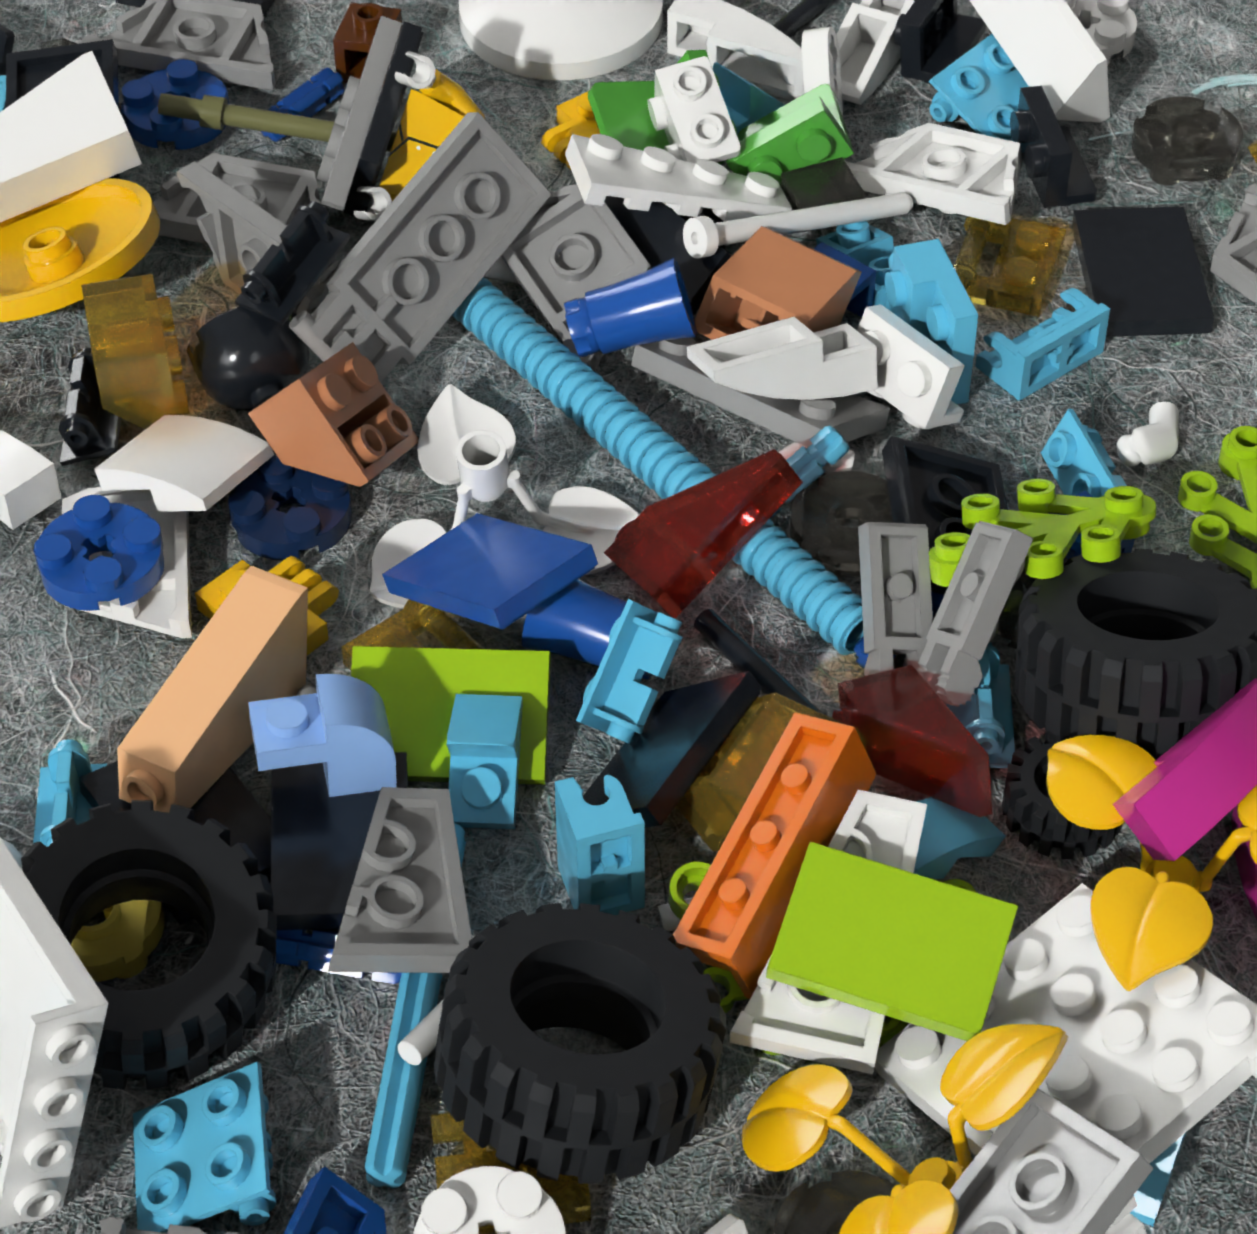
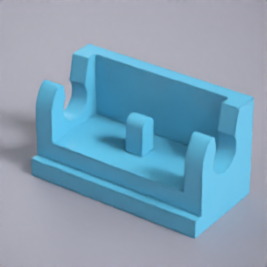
[975,288,1110,401]
[555,775,645,915]

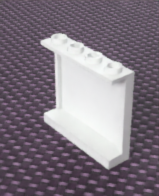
[0,837,108,1229]

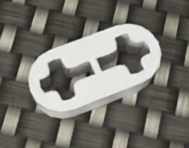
[802,27,843,117]

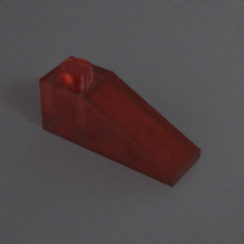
[604,449,803,619]
[832,665,992,817]

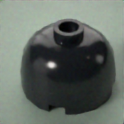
[186,306,310,410]

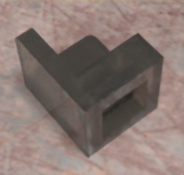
[780,157,865,231]

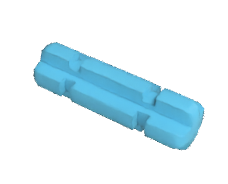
[745,426,850,519]

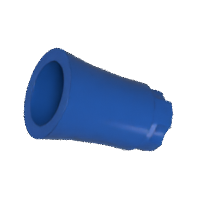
[564,257,697,357]
[522,579,653,680]

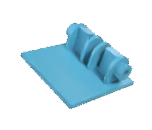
[929,34,1029,141]
[133,1061,276,1233]

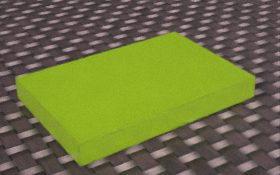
[351,646,551,785]
[766,841,1018,1041]

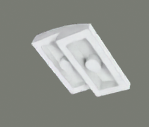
[94,415,274,512]

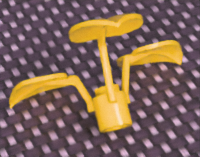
[1046,735,1257,991]
[742,1024,1068,1234]

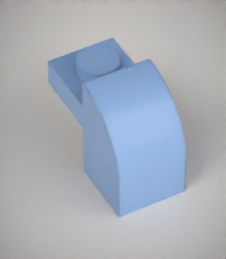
[248,674,397,797]

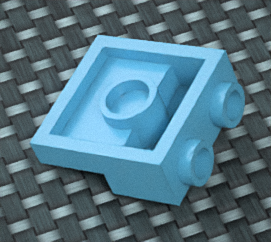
[885,239,979,404]

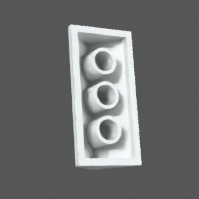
[969,0,1110,123]

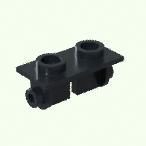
[235,201,351,324]
[59,348,128,466]

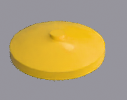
[0,178,160,322]

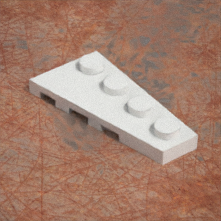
[565,134,792,221]
[729,790,927,1074]

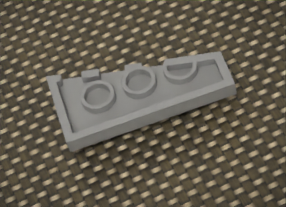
[631,338,890,448]

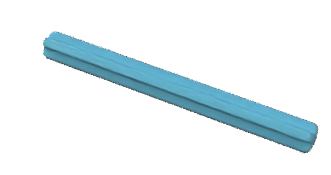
[364,823,466,1189]

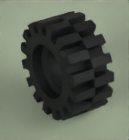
[1002,733,1122,859]

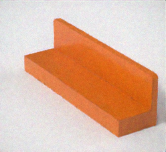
[673,712,876,999]

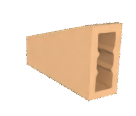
[117,566,308,813]

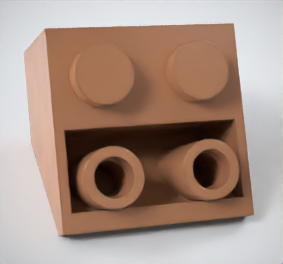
[695,226,862,340]
[248,342,419,487]

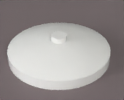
[459,0,663,81]

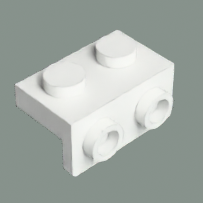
[647,56,741,164]
[857,304,965,430]

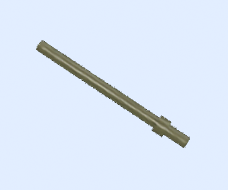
[158,93,397,152]

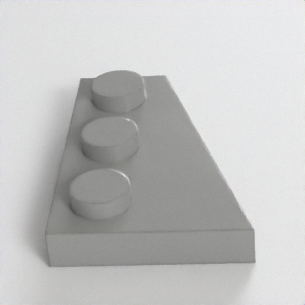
[327,787,472,973]

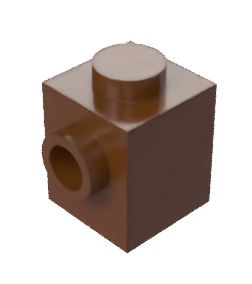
[333,2,402,87]

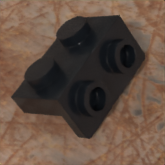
[894,0,985,84]
[1010,85,1097,208]

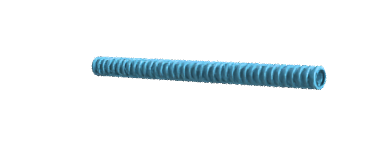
[452,277,863,655]

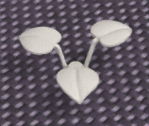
[370,384,649,609]

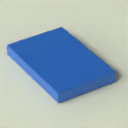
[382,513,598,630]

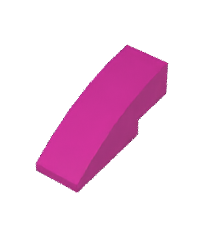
[1112,678,1257,861]

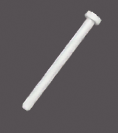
[683,192,913,259]

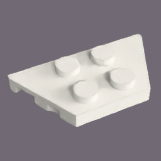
[827,123,1022,225]
[62,486,192,638]

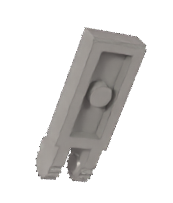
[913,521,1033,707]
[858,522,933,705]

